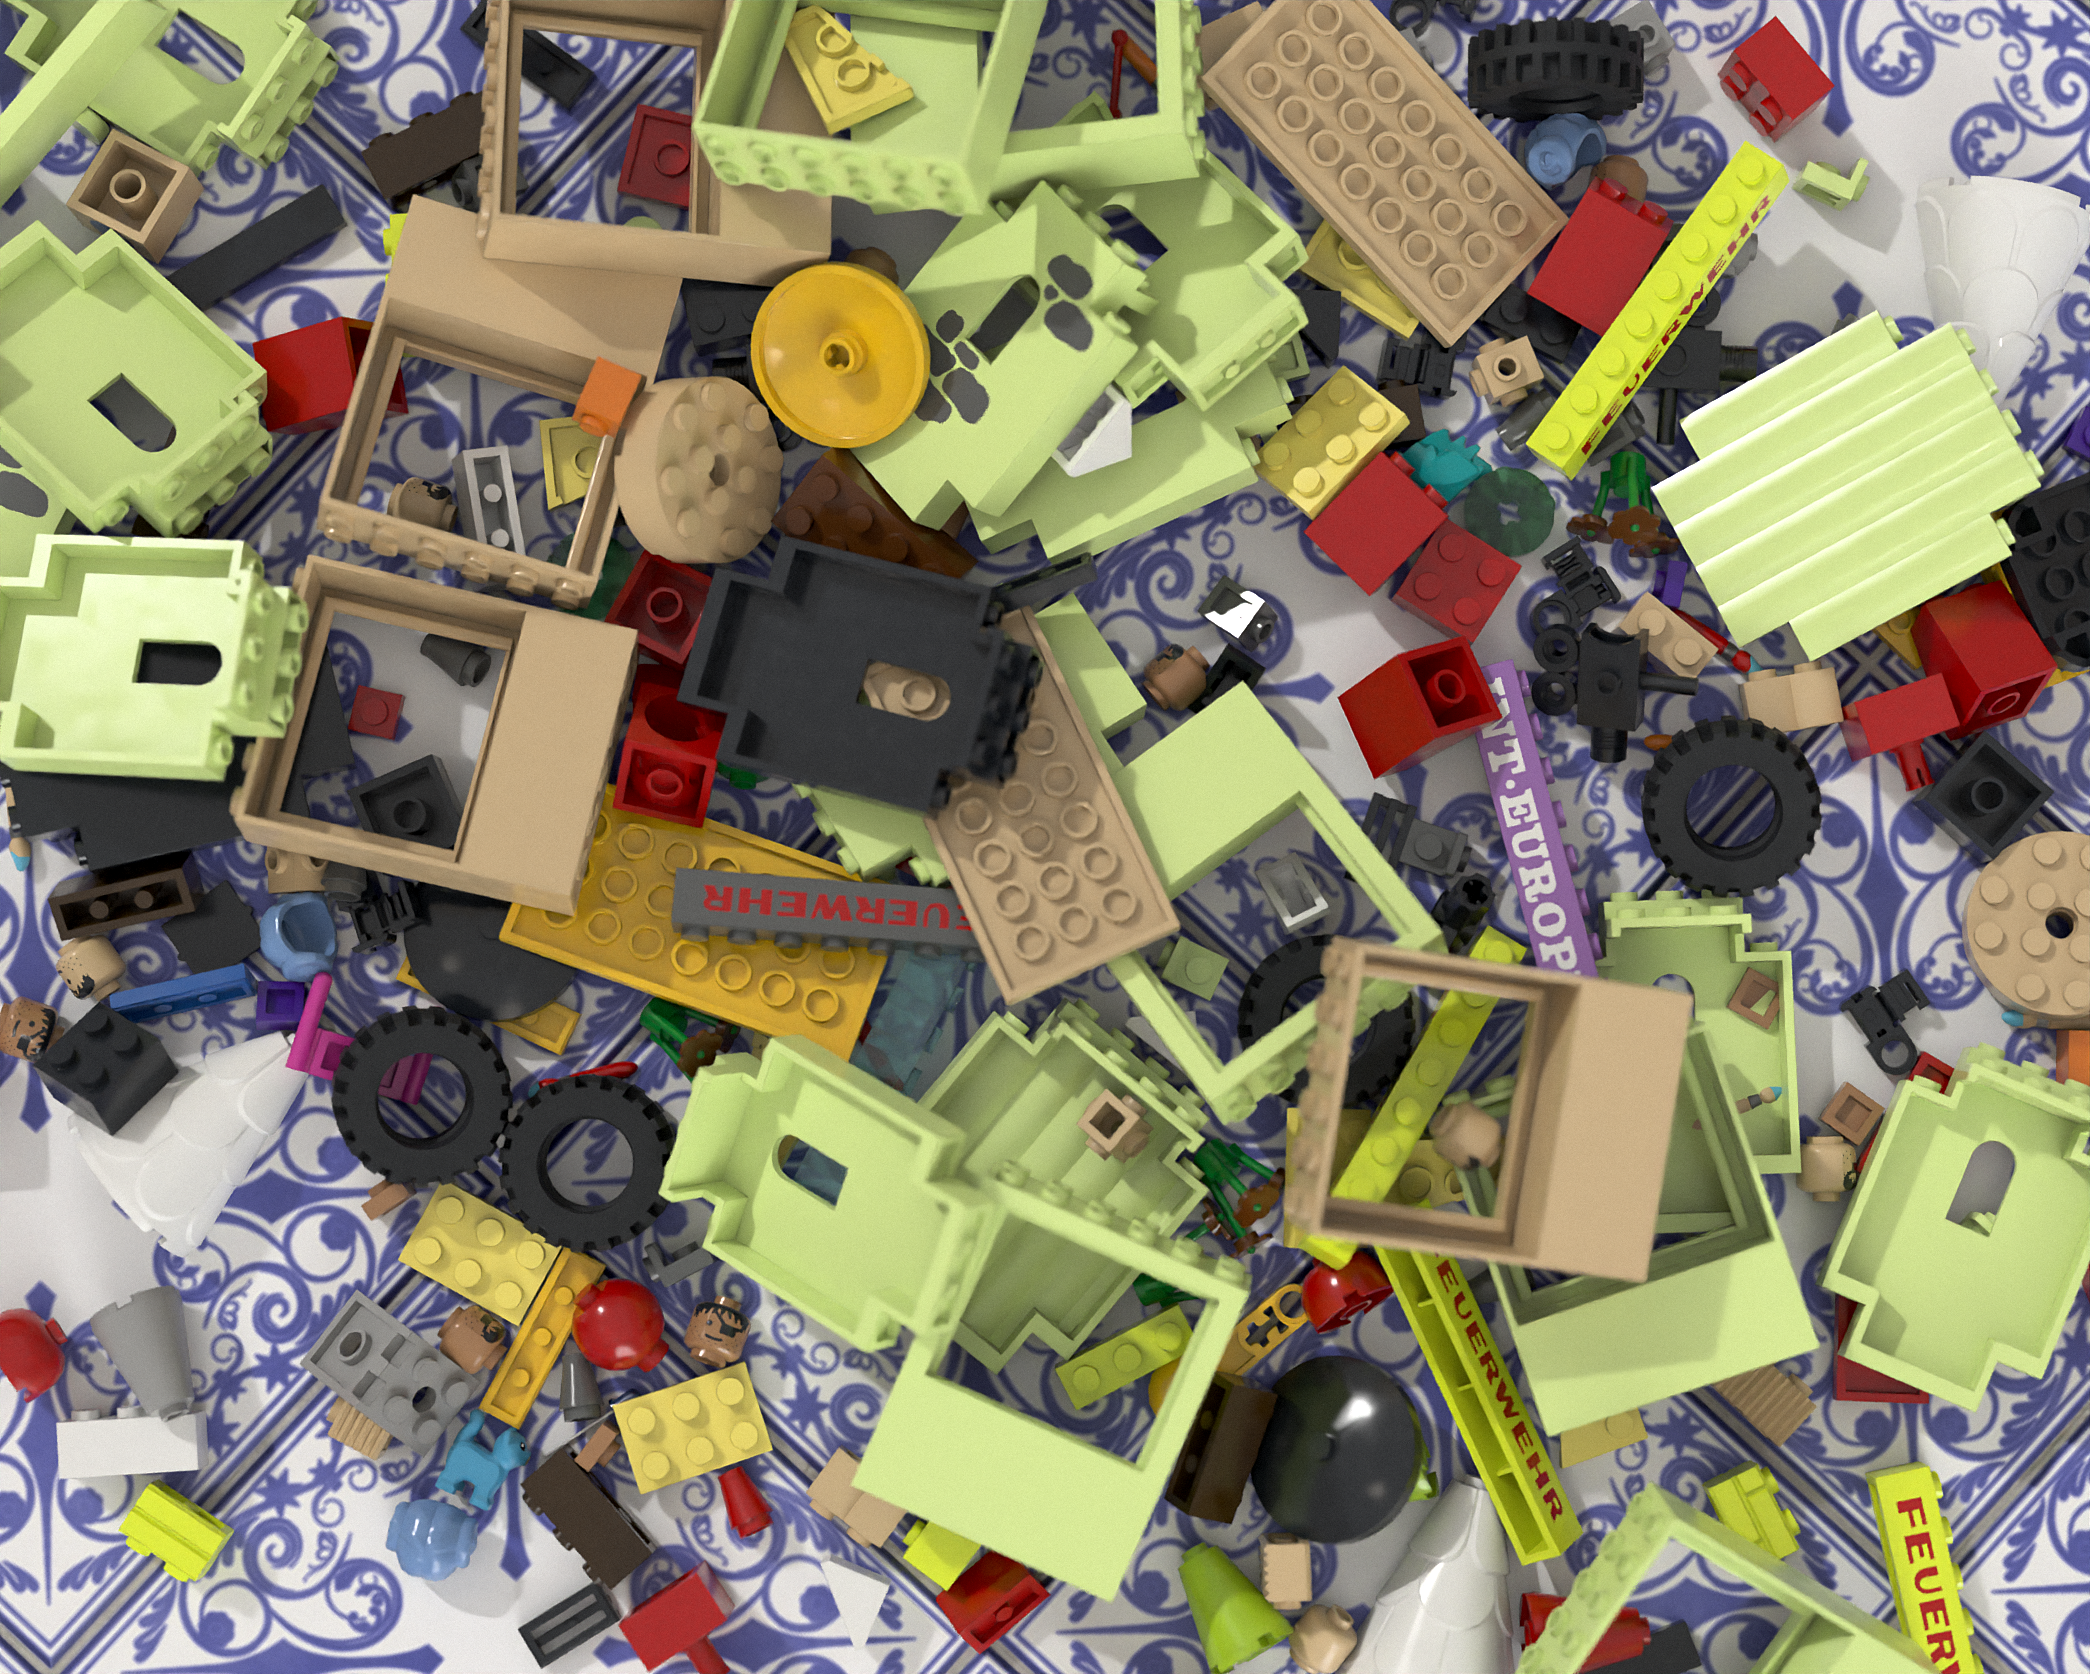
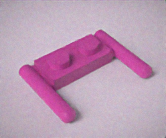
[285,972,442,1105]

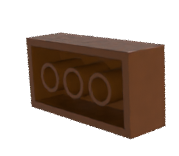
[771,447,979,580]

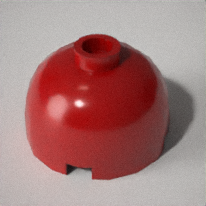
[1301,1250,1394,1335]
[0,1308,68,1403]

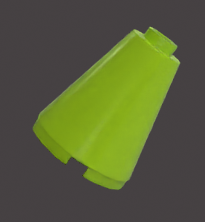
[1178,1542,1295,1674]

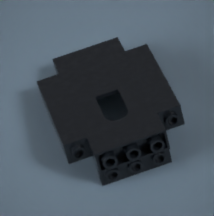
[676,535,1045,821]
[0,642,356,875]

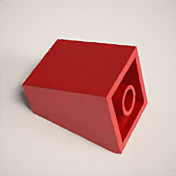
[1527,176,1674,337]
[252,316,409,435]
[1303,451,1450,596]
[1910,580,2058,742]
[1337,635,1503,780]

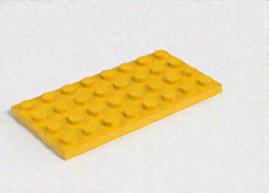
[499,783,895,1063]

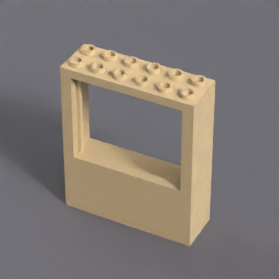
[475,0,835,287]
[316,194,683,610]
[230,554,640,916]
[1283,936,1693,1282]

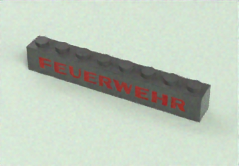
[671,868,987,963]

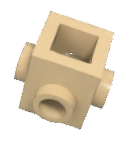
[1469,336,1544,408]
[265,846,329,894]
[1076,1089,1154,1163]

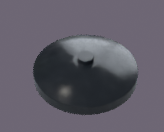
[404,881,580,1022]
[1250,1355,1423,1545]

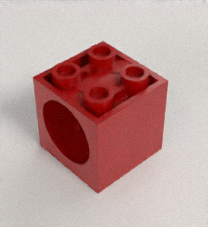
[612,681,727,829]

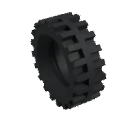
[1467,17,1644,123]

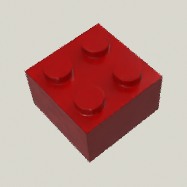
[1717,16,1835,143]
[1391,519,1522,646]
[603,549,713,675]

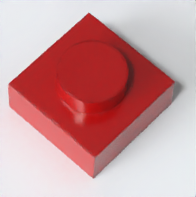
[347,685,405,741]

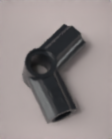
[1429,873,1496,955]

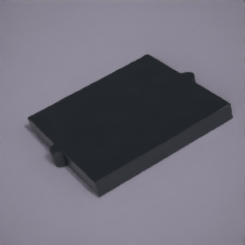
[161,880,261,975]

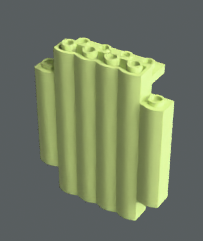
[1652,310,2045,662]
[918,997,1210,1375]

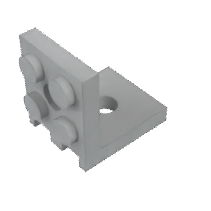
[299,1290,481,1457]

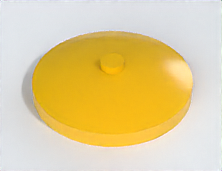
[751,262,930,448]

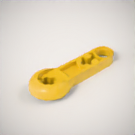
[1148,1283,1308,1417]

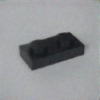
[1481,284,1583,365]

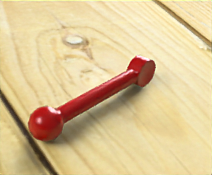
[1109,29,1129,120]

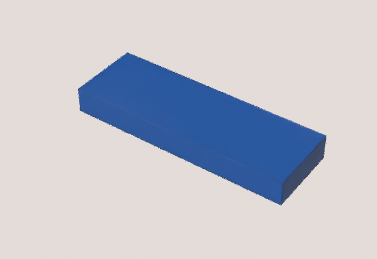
[109,963,258,1024]

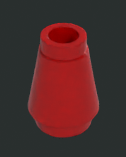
[718,1466,774,1539]

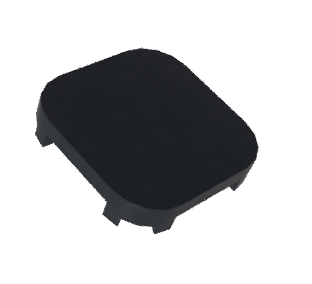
[1999,472,2090,673]

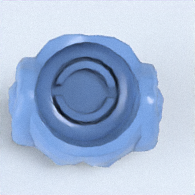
[1524,113,1607,191]
[259,891,338,983]
[385,1499,479,1581]

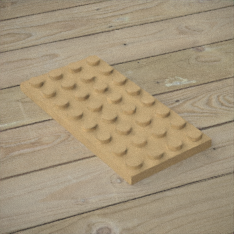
[1197,0,1569,348]
[863,605,1180,1006]

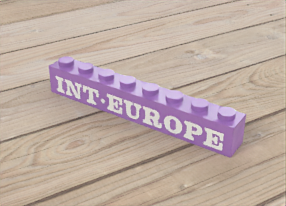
[1475,659,1609,979]

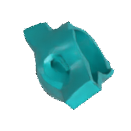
[1397,429,1493,506]

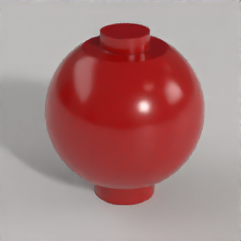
[572,1278,669,1373]

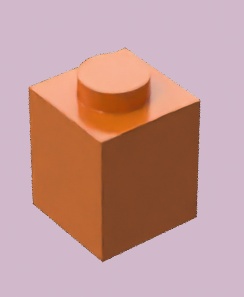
[572,356,642,438]
[2056,1030,2090,1087]

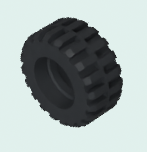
[1641,715,1822,898]
[1237,934,1416,1109]
[331,1005,513,1188]
[498,1074,676,1253]

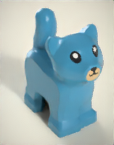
[435,1409,531,1511]

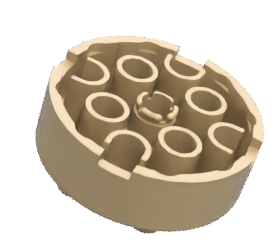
[614,377,784,564]
[1962,831,2090,1021]

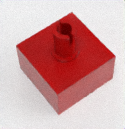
[1839,673,1960,792]
[618,1560,735,1674]

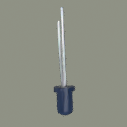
[544,1388,641,1458]

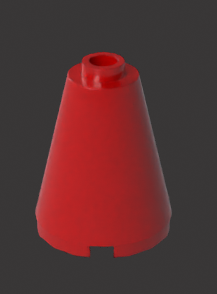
[1519,1591,1650,1674]

